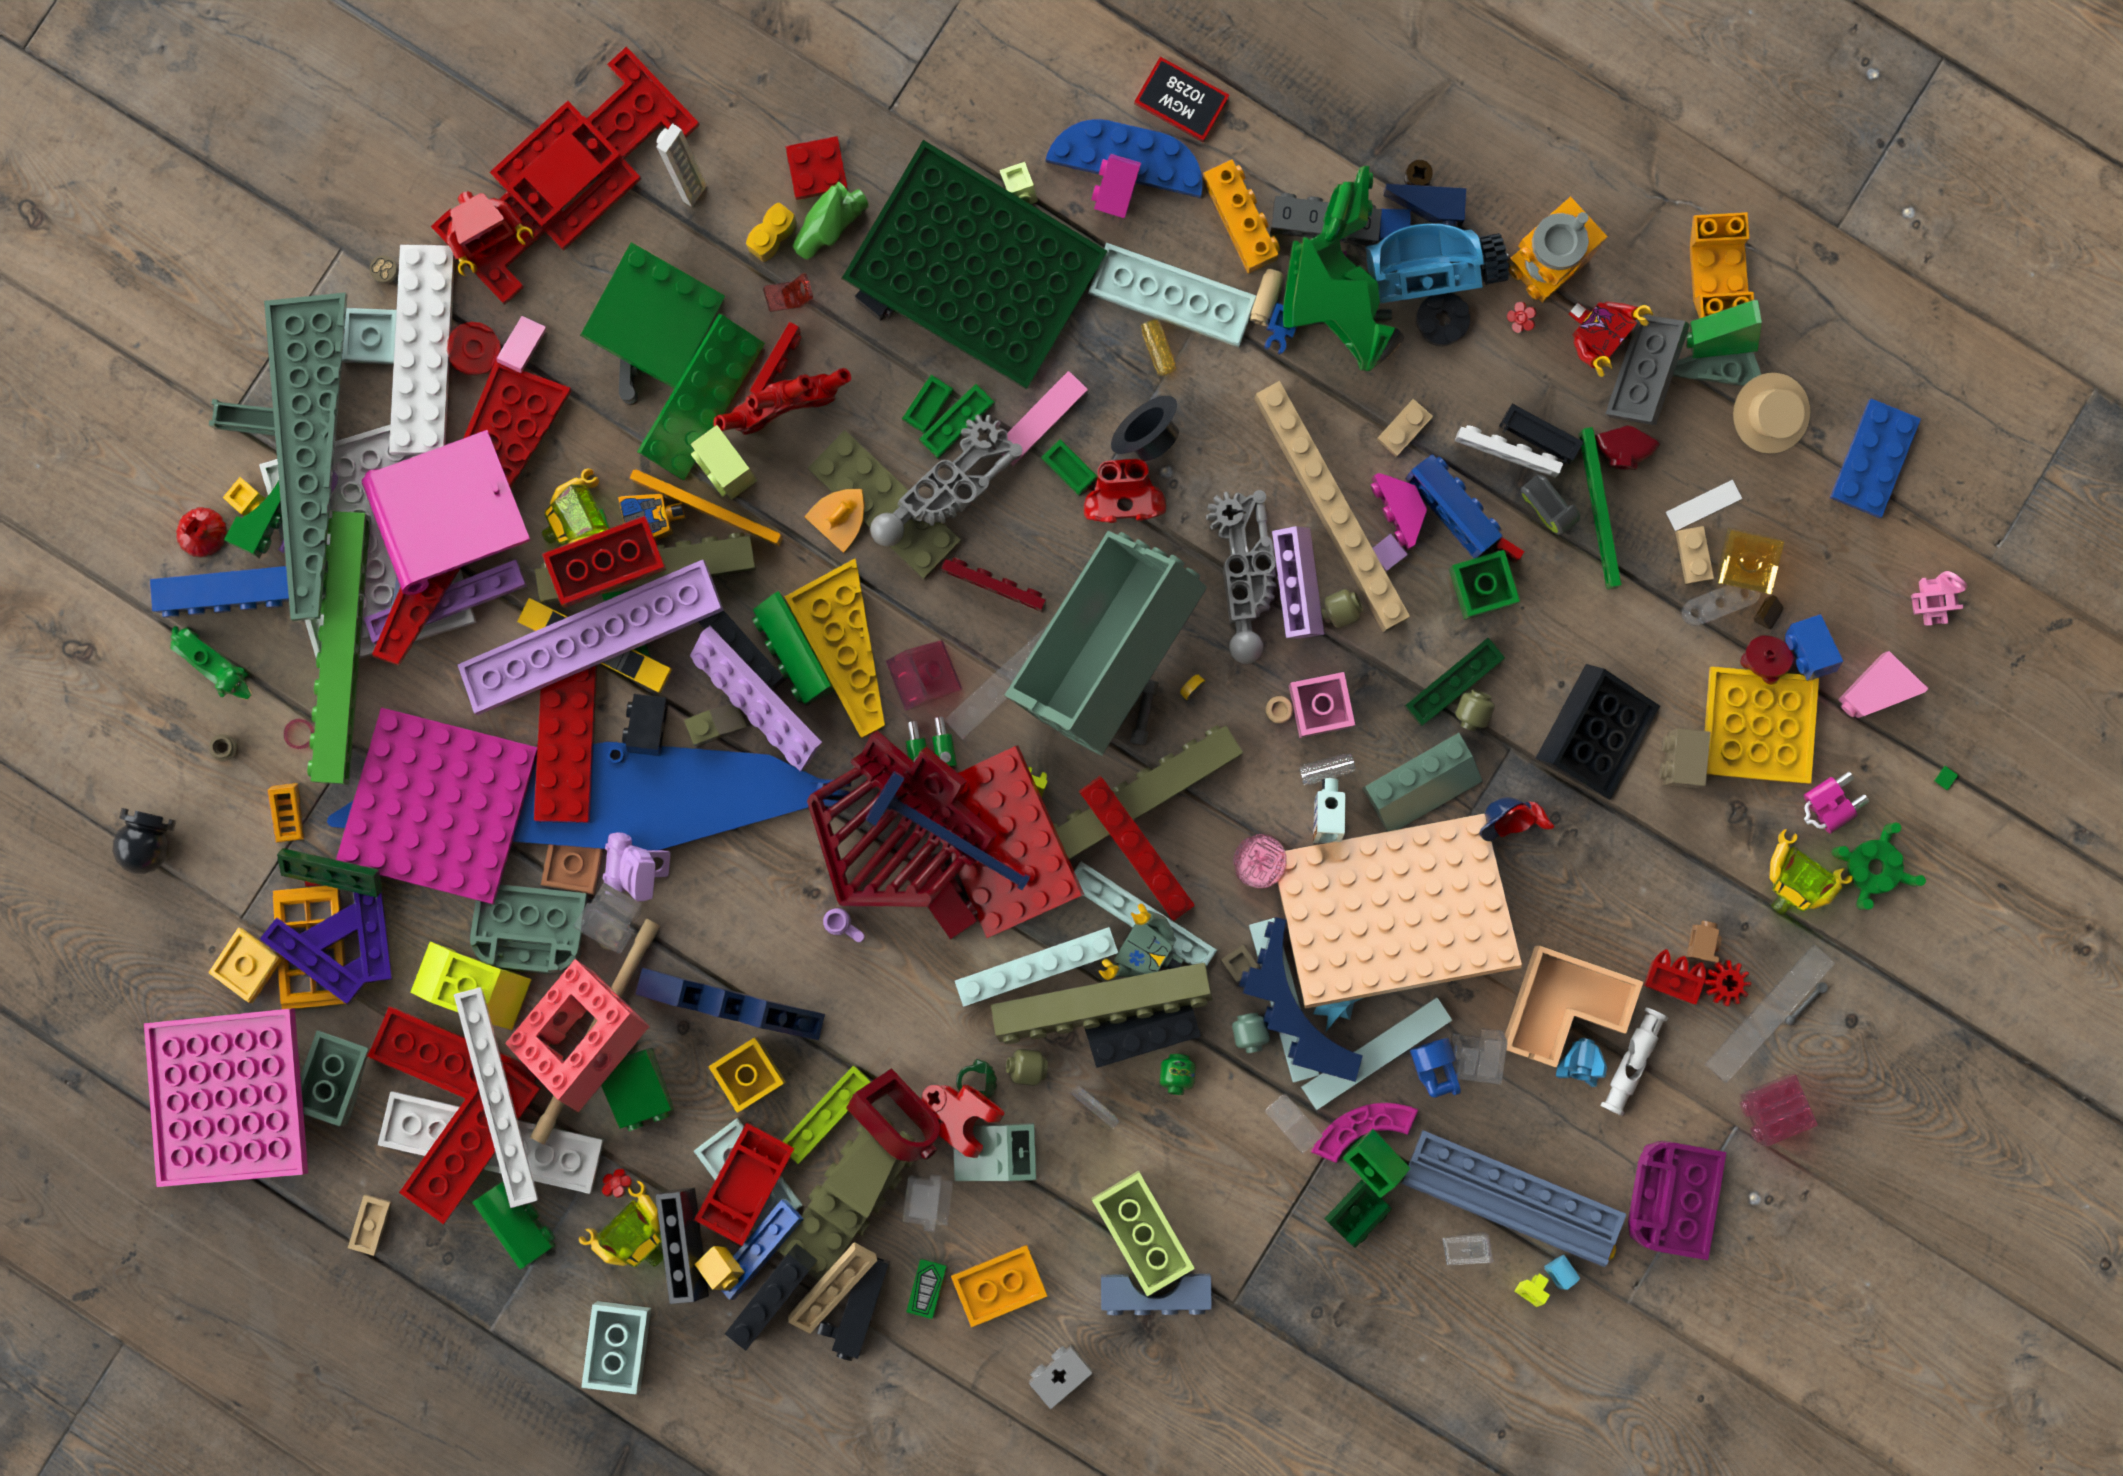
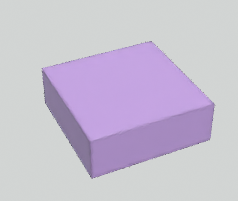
[1373,534,1408,572]

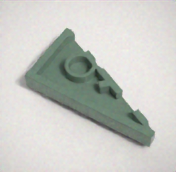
[1673,352,1761,386]

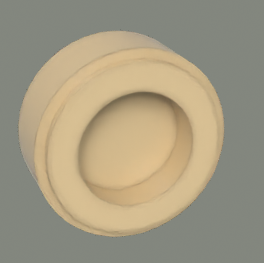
[1265,696,1293,724]

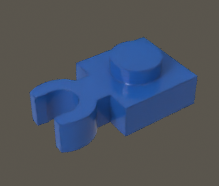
[1264,303,1297,355]

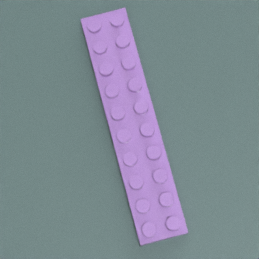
[458,560,724,715]

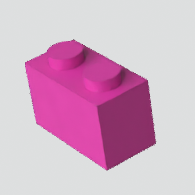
[1091,154,1141,218]

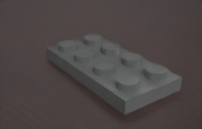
[1605,315,1690,425]

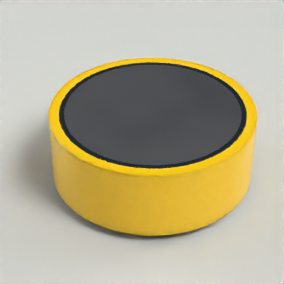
[1180,674,1206,700]

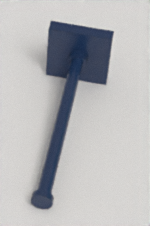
[866,771,1030,891]

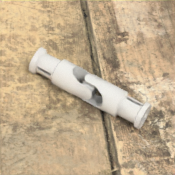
[1600,1007,1668,1116]

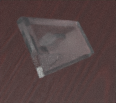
[1442,1231,1493,1265]

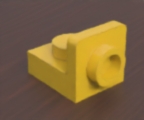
[223,477,266,516]

